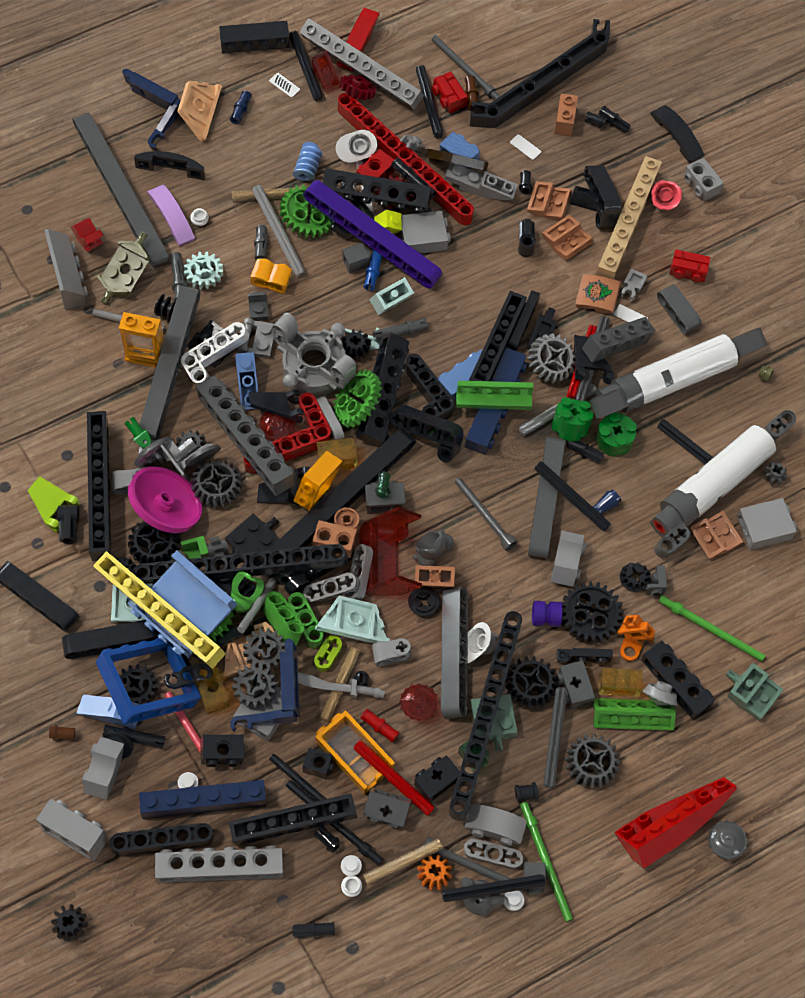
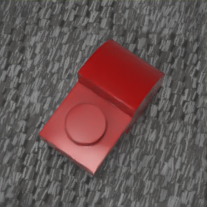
[71,217,103,252]

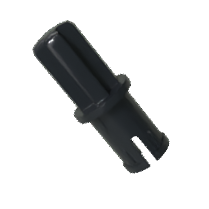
[598,106,631,133]
[566,441,604,463]
[292,921,335,939]

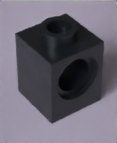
[302,748,335,779]

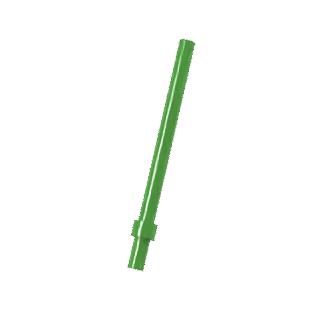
[658,595,765,662]
[520,802,573,922]

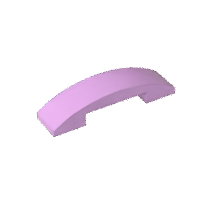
[147,184,195,247]

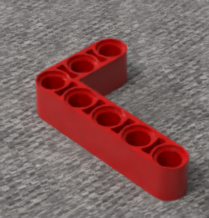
[243,392,331,474]

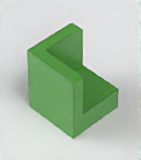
[181,536,209,559]

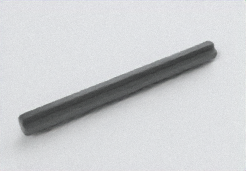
[575,316,610,401]

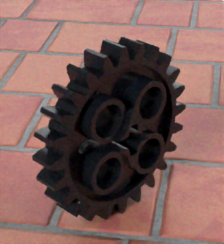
[561,581,624,644]

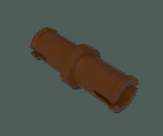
[465,75,479,111]

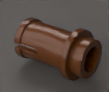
[49,724,75,741]

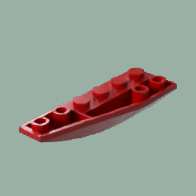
[615,777,737,869]

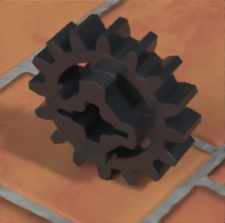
[119,664,158,705]

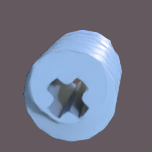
[293,142,323,181]

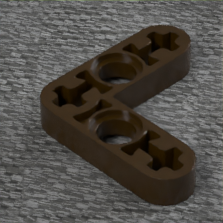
[426,149,489,172]

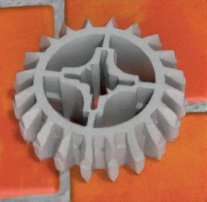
[527,333,576,384]

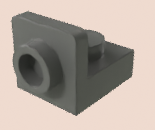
[248,291,269,321]
[645,565,667,597]

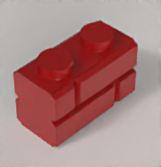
[432,71,468,113]
[669,249,711,283]

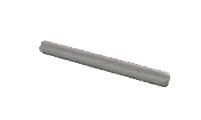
[253,185,305,277]

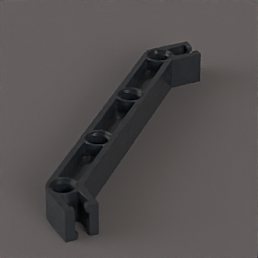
[470,19,610,128]

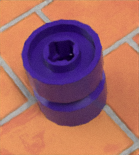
[532,601,562,627]

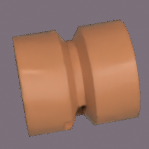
[334,507,359,537]

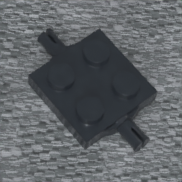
[225,513,279,555]

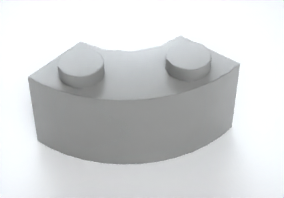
[551,531,587,587]
[82,737,124,800]
[464,804,527,846]

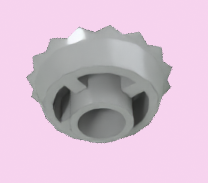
[641,681,678,706]

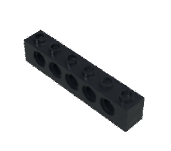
[323,168,432,213]
[469,291,527,389]
[356,333,410,446]
[229,793,357,846]

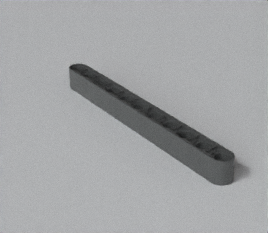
[72,112,169,267]

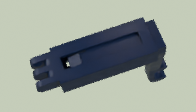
[122,69,181,151]
[230,639,300,732]

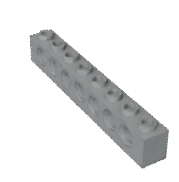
[299,18,424,110]

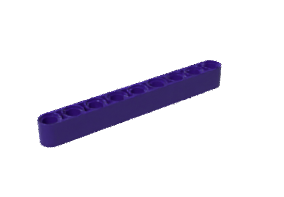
[303,180,443,288]

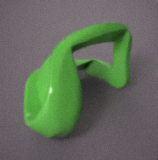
[230,571,264,613]

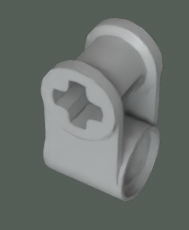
[111,468,141,495]
[372,638,411,666]

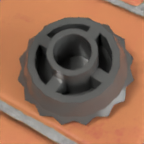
[708,820,748,860]

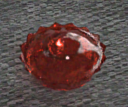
[258,412,295,440]
[399,683,439,721]

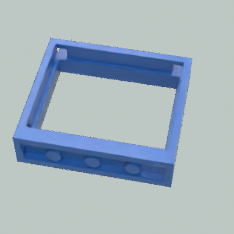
[96,638,201,725]

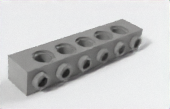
[155,845,283,883]

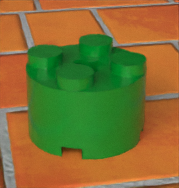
[551,397,593,441]
[596,412,637,457]

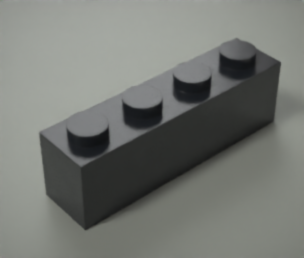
[219,21,290,53]

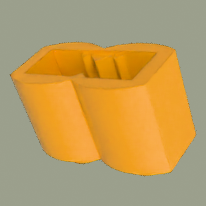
[250,259,292,293]

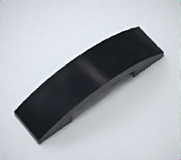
[650,105,704,164]
[134,151,205,180]

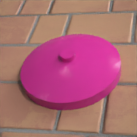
[128,467,202,533]

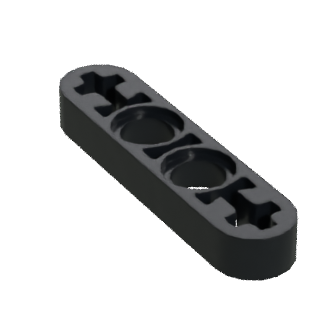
[508,290,541,351]

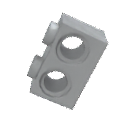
[684,158,724,202]

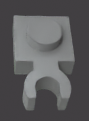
[400,135,426,153]
[621,269,647,301]

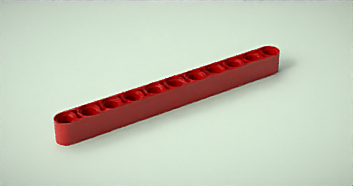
[337,93,474,225]

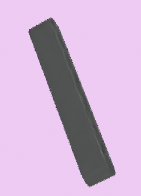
[528,437,565,559]
[441,586,468,720]

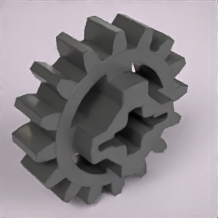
[243,628,285,669]
[232,664,277,709]

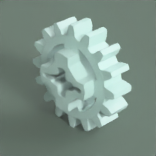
[184,252,223,290]

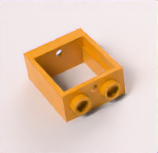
[293,451,342,511]

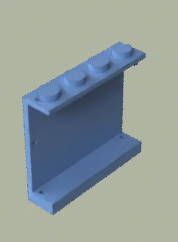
[128,550,237,658]

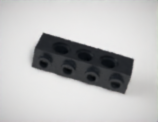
[641,640,715,720]

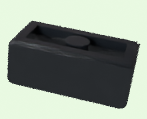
[570,185,598,212]

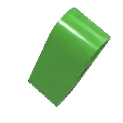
[262,591,304,646]
[288,592,323,649]

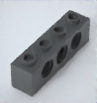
[582,317,656,363]

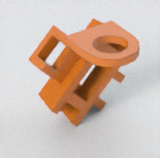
[617,614,655,661]

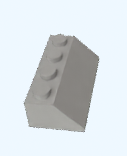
[44,229,88,310]

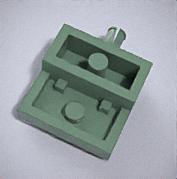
[725,663,784,721]
[470,694,517,752]

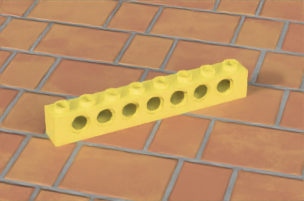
[93,551,226,669]

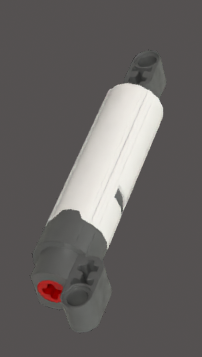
[590,328,767,418]
[650,410,796,558]

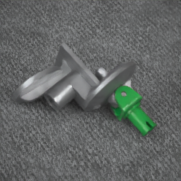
[124,417,221,481]

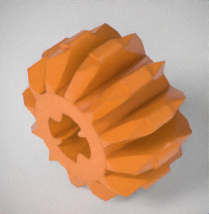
[417,855,452,891]

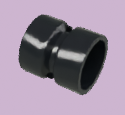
[275,571,311,596]

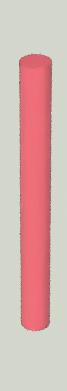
[164,691,201,752]

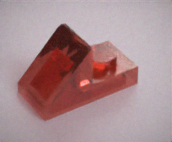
[311,51,340,90]

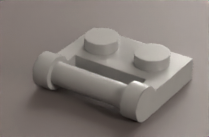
[237,318,274,359]

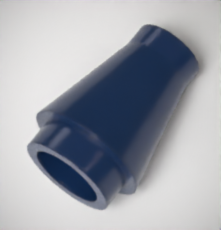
[593,489,622,514]

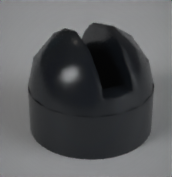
[353,671,369,687]

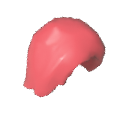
[651,180,682,211]

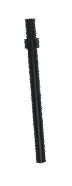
[285,780,384,866]

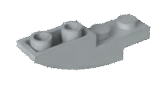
[444,163,518,200]

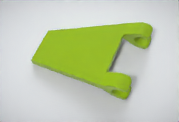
[28,476,80,532]

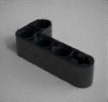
[584,165,621,228]
[405,354,454,420]
[390,405,463,463]

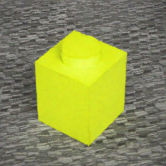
[374,210,402,234]

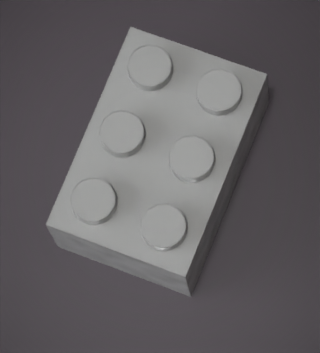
[36,799,108,862]

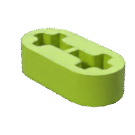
[314,635,342,672]

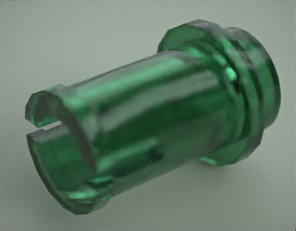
[375,472,391,498]

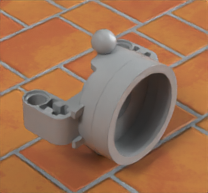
[272,312,356,398]

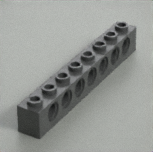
[196,376,296,496]

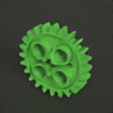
[279,184,331,238]
[332,369,382,428]

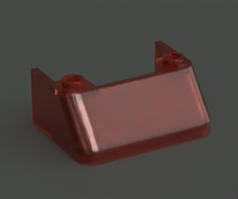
[359,506,422,596]

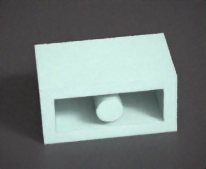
[369,277,414,315]

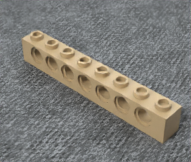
[596,156,662,279]

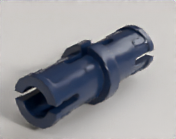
[230,90,252,125]

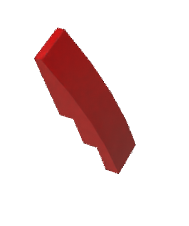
[336,7,380,72]

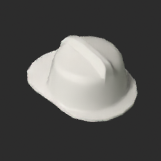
[336,130,377,163]
[468,622,498,663]

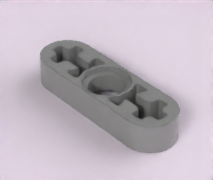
[316,396,345,442]
[346,544,373,601]
[303,573,359,603]
[463,839,523,870]

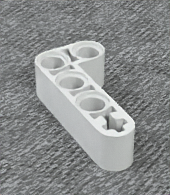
[181,322,249,385]

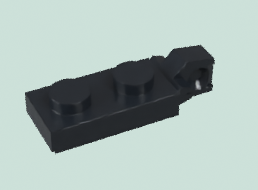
[526,307,556,356]
[556,648,613,664]

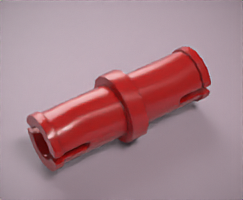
[360,708,400,743]

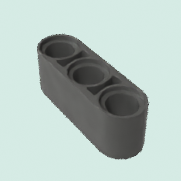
[657,284,702,334]

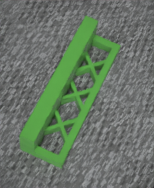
[456,381,533,410]
[593,698,676,731]

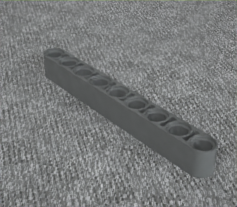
[140,286,201,441]

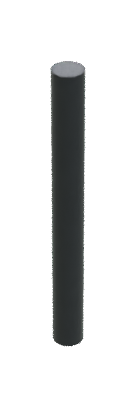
[269,754,326,801]

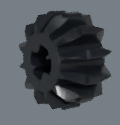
[340,329,371,361]
[51,904,88,942]

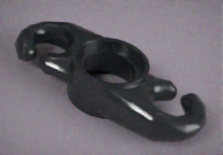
[164,663,213,690]

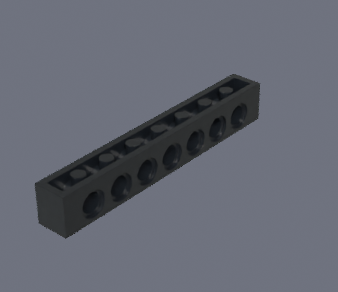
[87,411,111,561]

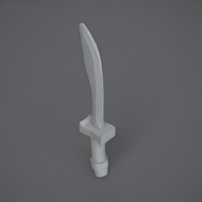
[298,672,385,699]

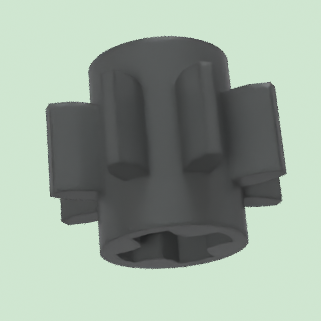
[764,462,787,486]
[206,536,229,557]

